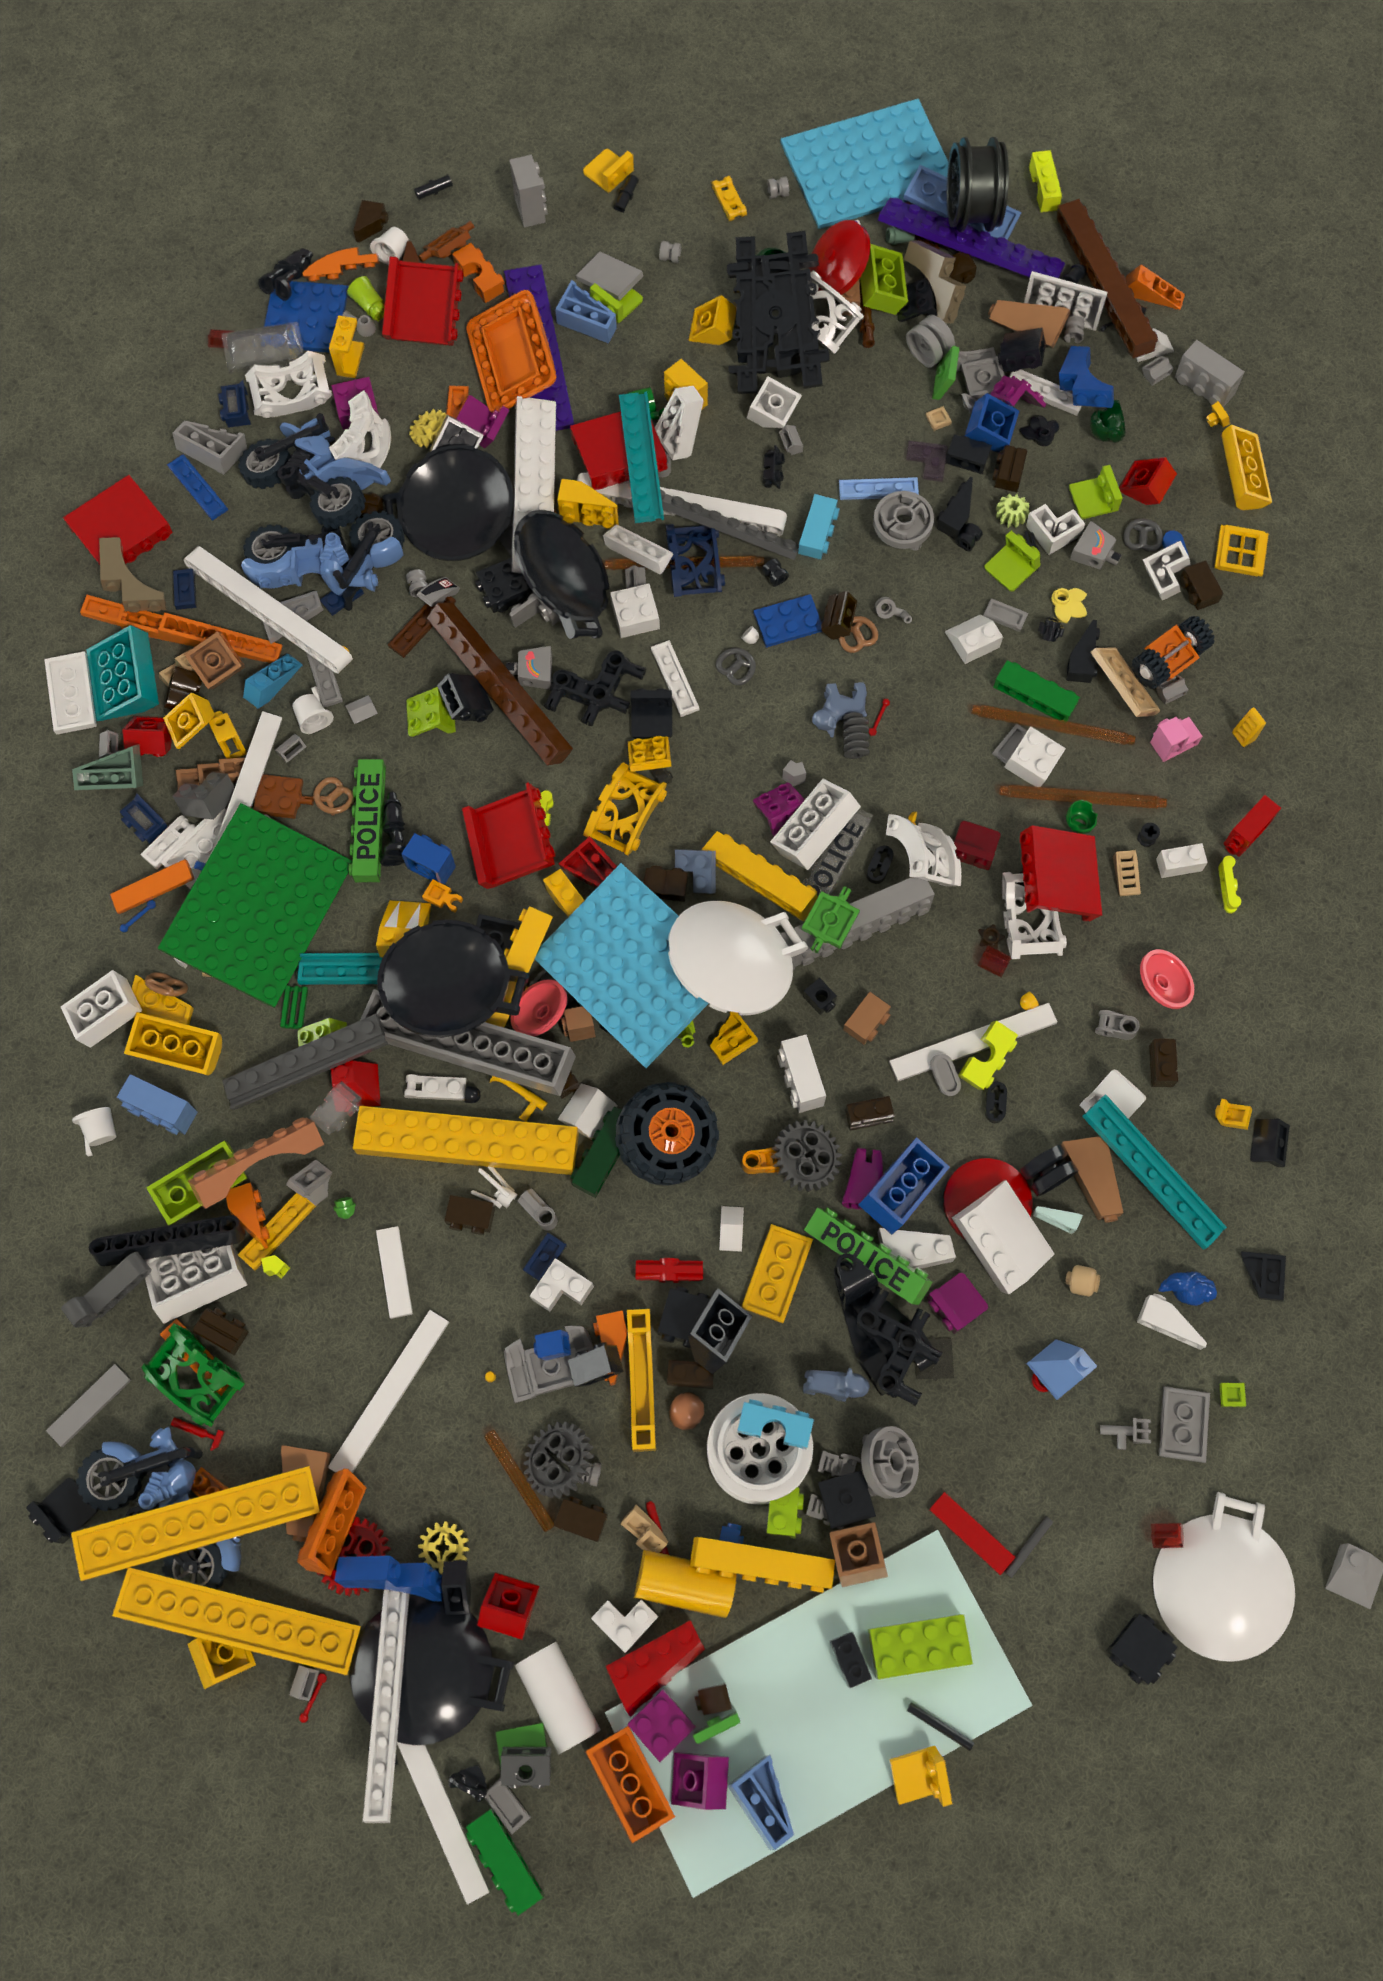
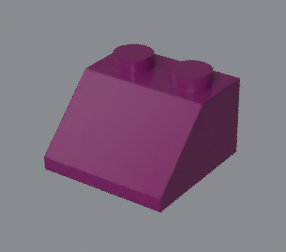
[671,1752,729,1810]

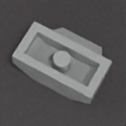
[286,1160,333,1206]

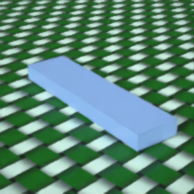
[839,477,919,500]

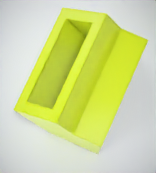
[261,1255,290,1279]

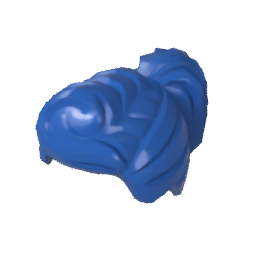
[1159,1272,1217,1306]

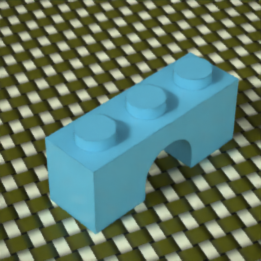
[737,1399,814,1450]

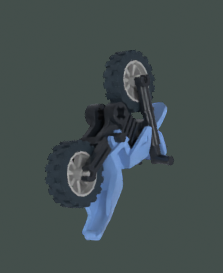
[238,413,391,529]

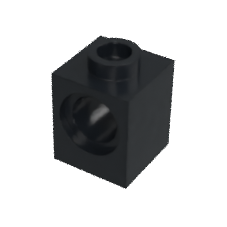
[803,978,837,1015]

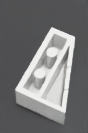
[655,386,704,460]
[877,1228,956,1269]

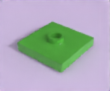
[932,346,959,400]
[693,1711,741,1744]
[496,1723,547,1772]

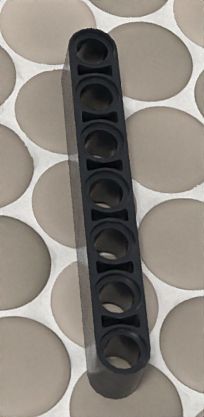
[88,1215,246,1266]

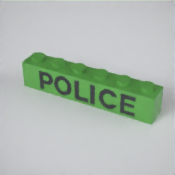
[349,759,386,882]
[804,1207,933,1305]

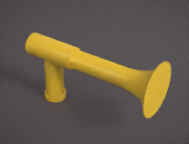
[489,1076,548,1122]

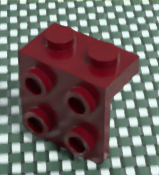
[954,821,1001,871]

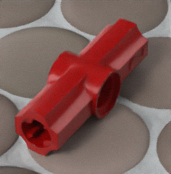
[636,1258,703,1283]

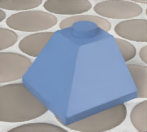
[1027,1340,1097,1400]

